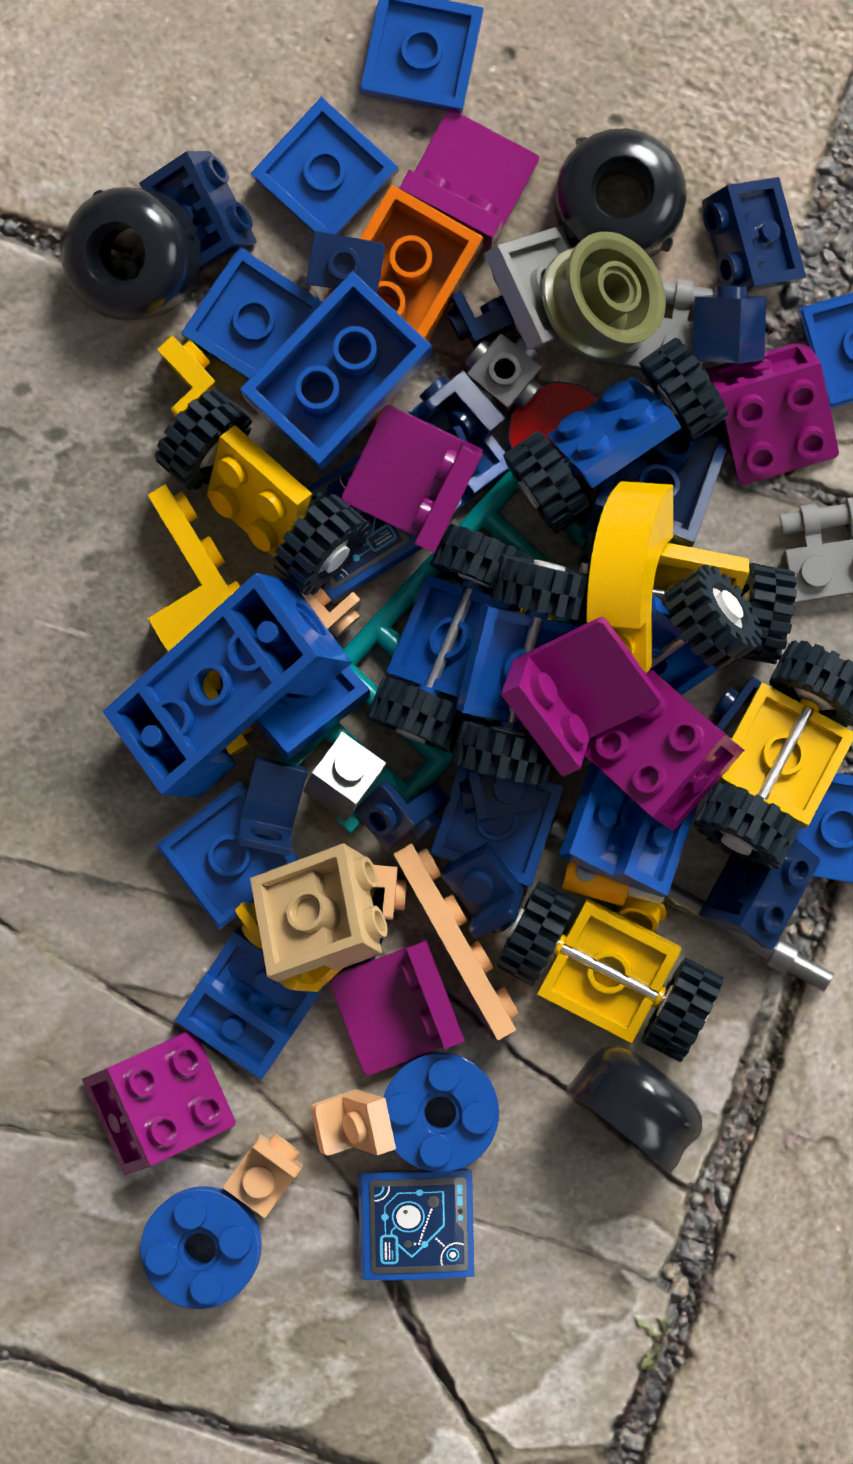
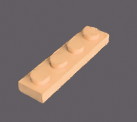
[394,844,520,1040]

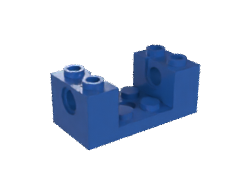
[102,573,352,797]

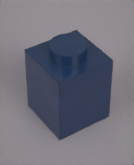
[693,285,767,364]

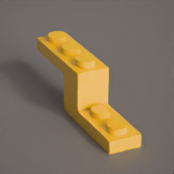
[148,484,253,756]

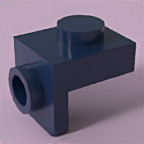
[355,781,451,851]

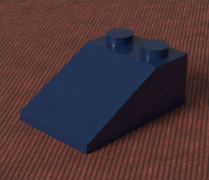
[580,384,729,547]

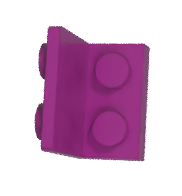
[399,109,539,249]
[705,340,839,485]
[341,404,483,553]
[501,617,661,777]
[585,670,745,831]
[329,940,465,1075]
[82,1031,236,1175]

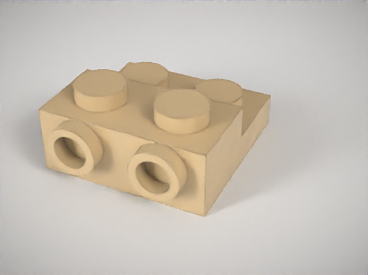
[250,843,388,982]

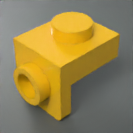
[157,335,219,417]

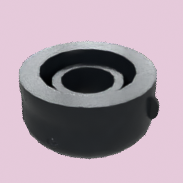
[554,128,687,258]
[61,187,201,320]
[565,1046,702,1174]

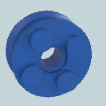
[384,1053,499,1172]
[140,1186,262,1309]

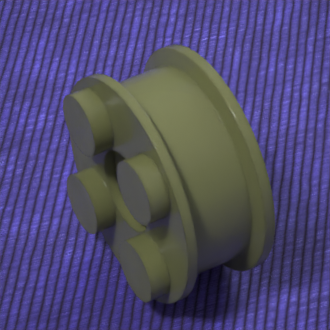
[541,232,666,360]

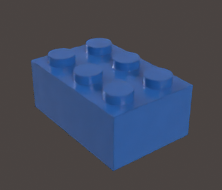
[240,271,432,472]

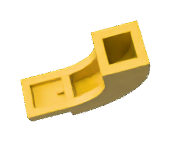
[587,481,673,673]

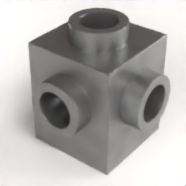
[466,334,542,417]

